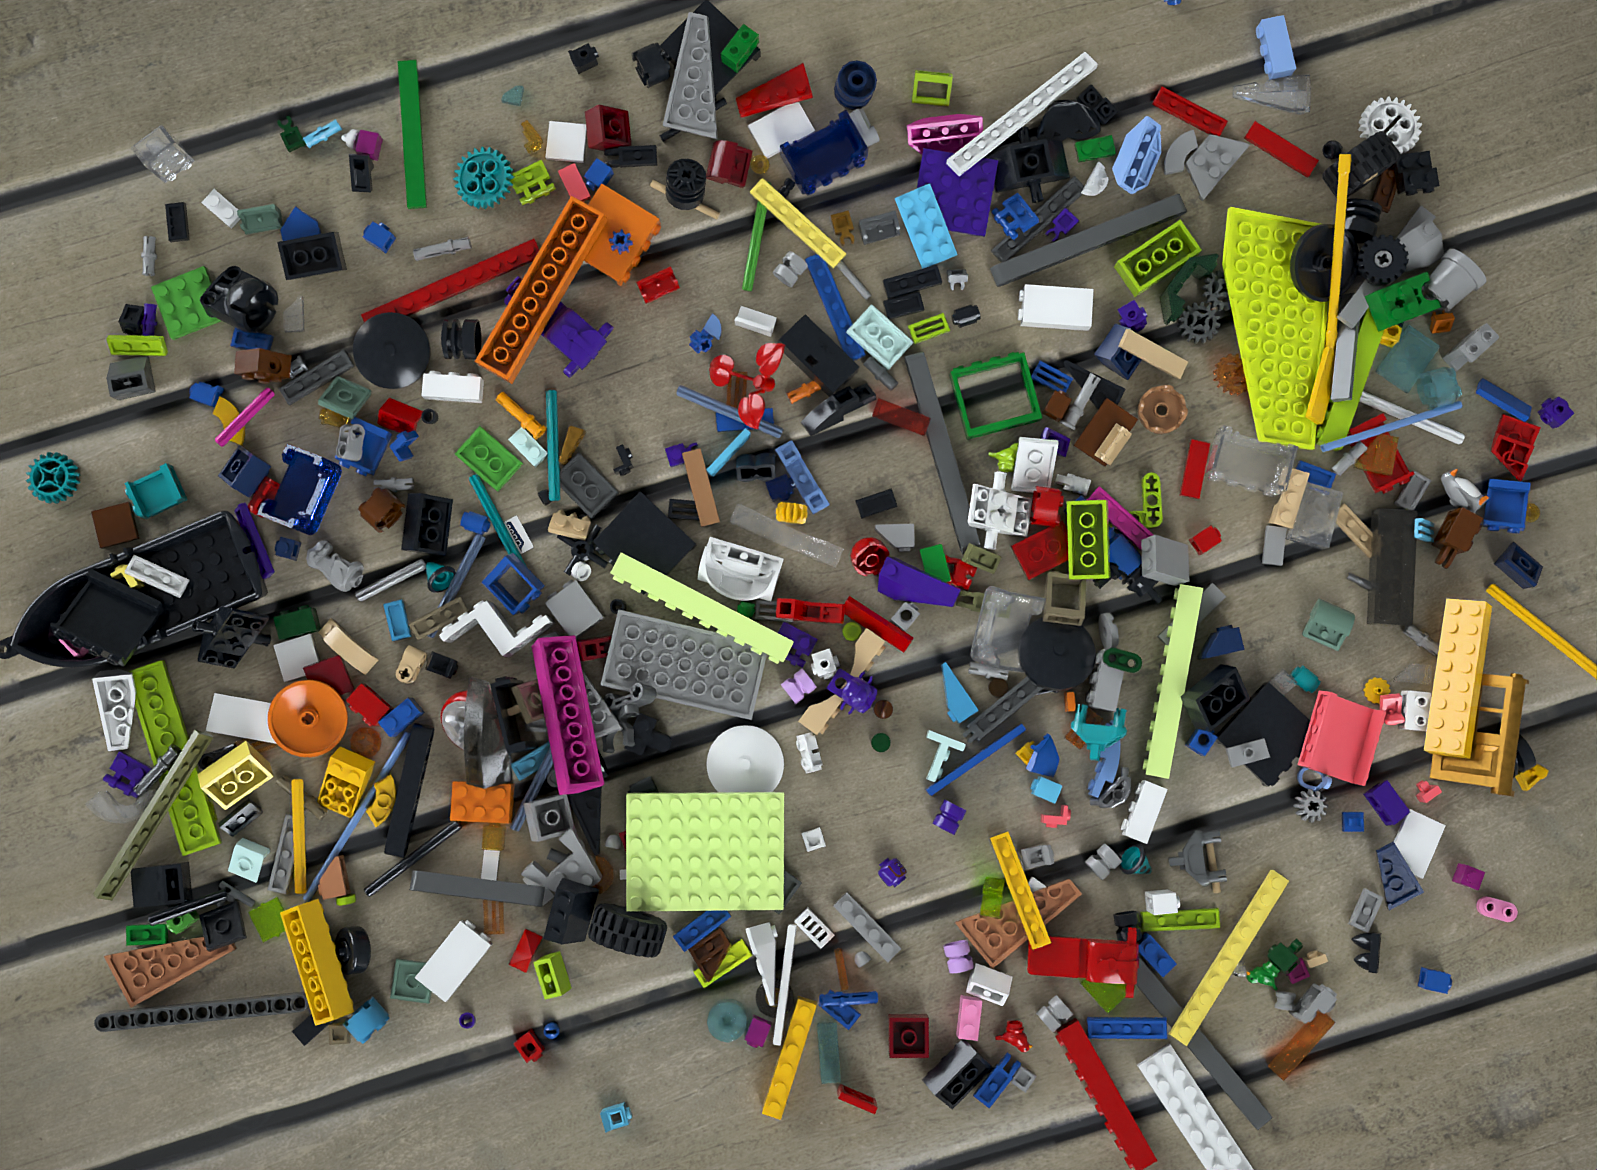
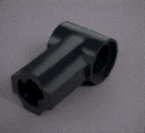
[198,743,237,770]

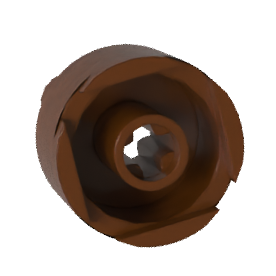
[358,487,405,533]

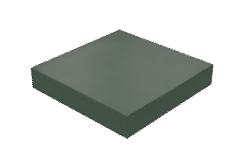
[318,376,371,419]
[390,958,432,1004]

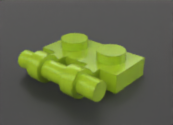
[510,160,556,206]

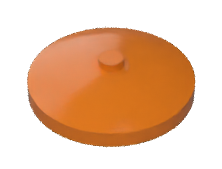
[268,679,348,757]

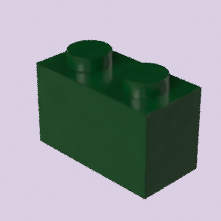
[273,605,321,641]

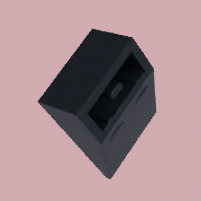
[130,862,192,908]

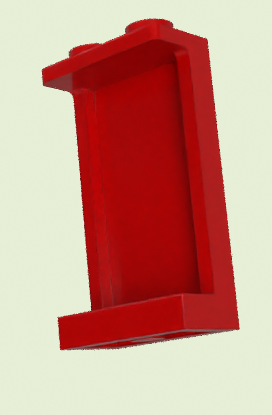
[1347,413,1415,494]

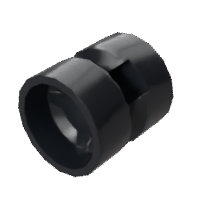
[1113,911,1143,941]

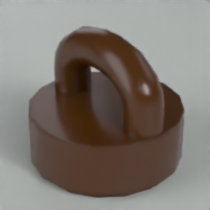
[874,700,893,719]

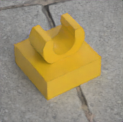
[1015,741,1035,765]

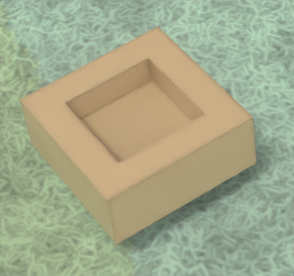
[1303,950,1328,968]

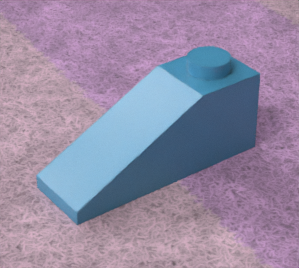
[941,662,978,723]

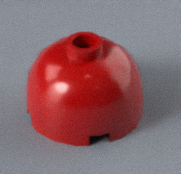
[850,537,890,576]

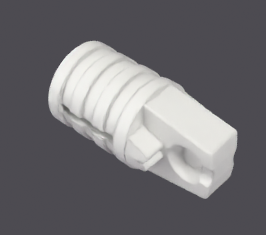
[1055,473,1091,496]

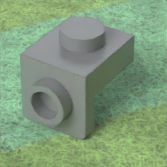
[1021,845,1054,869]

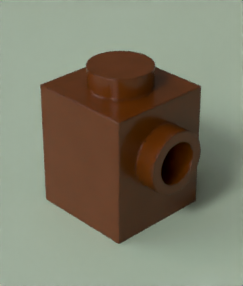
[1042,390,1072,422]

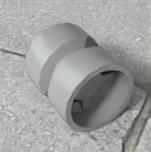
[773,251,808,287]
[1085,843,1122,881]
[1036,995,1074,1033]

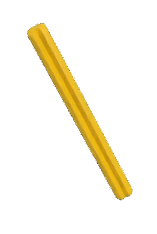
[291,779,307,894]

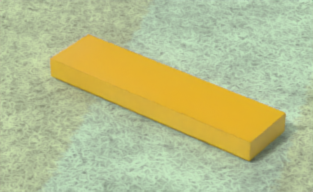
[1305,347,1336,425]

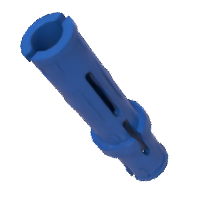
[819,991,878,1008]

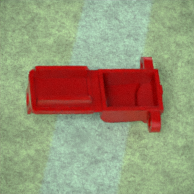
[1027,927,1139,998]

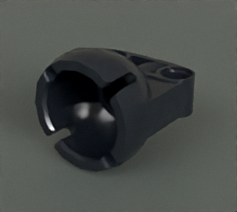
[200,266,279,333]

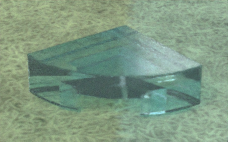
[501,86,524,106]

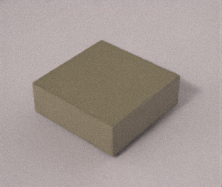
[329,1023,351,1045]

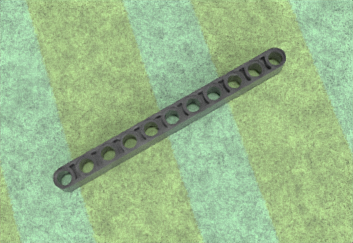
[990,194,1187,287]
[904,352,981,555]
[1136,956,1273,1130]
[94,991,309,1032]

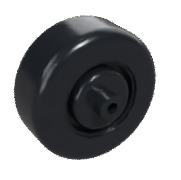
[335,926,371,975]

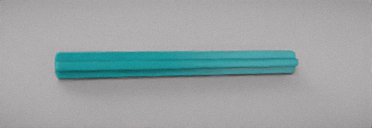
[546,390,561,501]
[469,474,527,567]

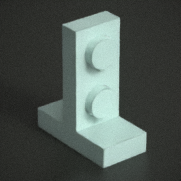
[926,730,966,782]

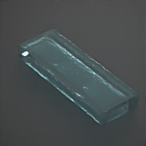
[817,1022,841,1084]

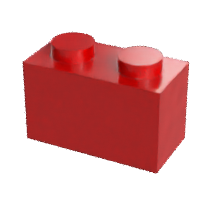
[346,683,394,726]

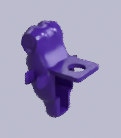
[827,669,878,715]

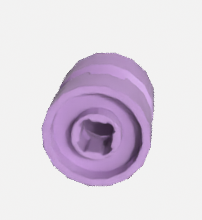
[781,668,817,704]
[943,940,974,973]

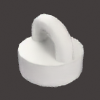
[342,129,360,149]
[571,561,591,581]

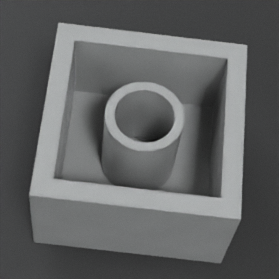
[523,794,574,842]

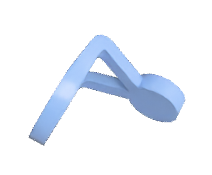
[1297,767,1332,792]

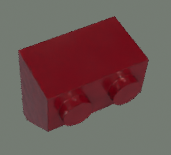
[585,104,632,151]

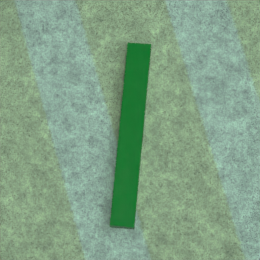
[398,60,427,209]

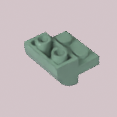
[1302,598,1355,651]

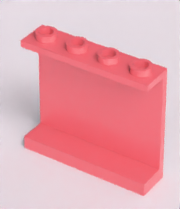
[1298,690,1386,786]

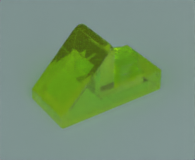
[980,877,1005,918]

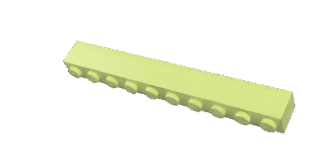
[610,553,794,664]
[1142,584,1203,779]

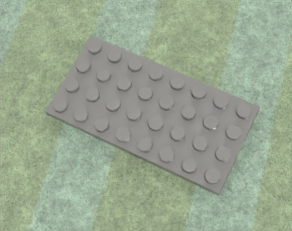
[601,610,767,720]

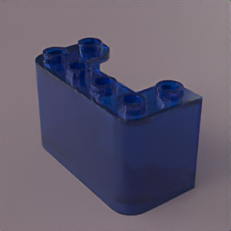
[780,110,868,196]

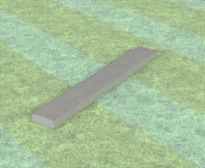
[1336,206,1436,329]

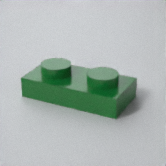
[1074,135,1116,163]
[126,923,168,946]

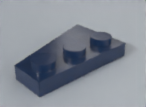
[1376,841,1424,911]

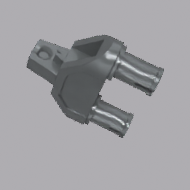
[1168,830,1227,887]

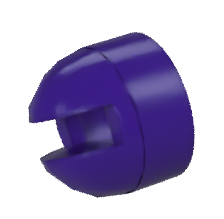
[459,1012,476,1029]

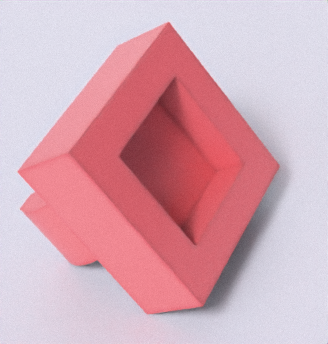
[1415,780,1442,803]

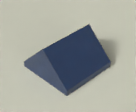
[1494,542,1543,589]

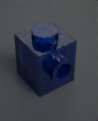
[765,474,796,502]

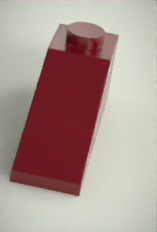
[576,635,612,661]

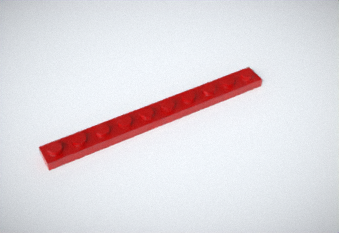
[361,239,539,323]

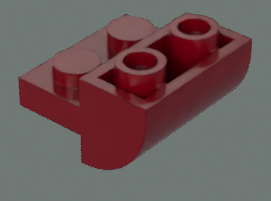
[706,140,753,188]

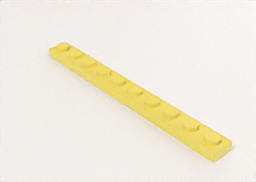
[1169,870,1289,1046]

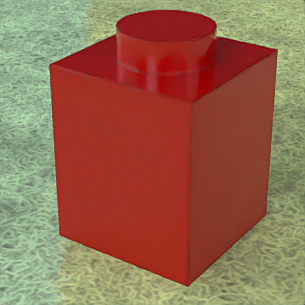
[1189,525,1222,555]

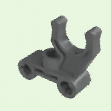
[602,683,657,753]

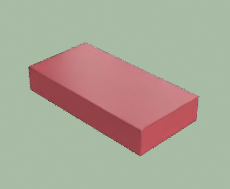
[558,163,591,202]

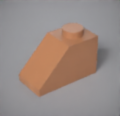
[318,855,351,900]

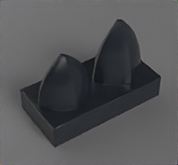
[1351,932,1382,974]

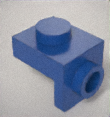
[390,430,419,462]

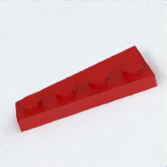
[736,63,813,118]

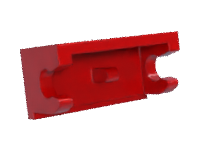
[636,266,680,304]

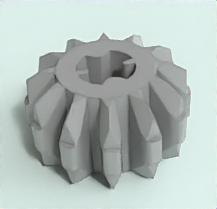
[1293,789,1328,823]

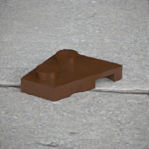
[688,928,732,982]

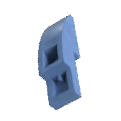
[1087,720,1121,798]

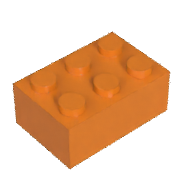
[450,781,515,824]

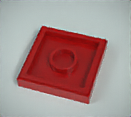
[837,1084,878,1114]

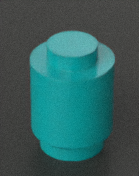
[1290,666,1321,693]

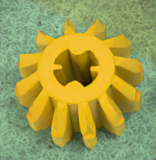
[775,502,808,524]

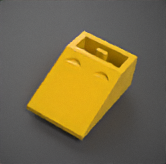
[317,747,375,819]

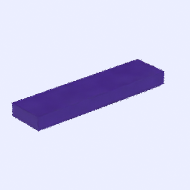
[234,502,275,579]

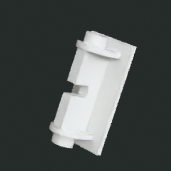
[796,732,823,773]

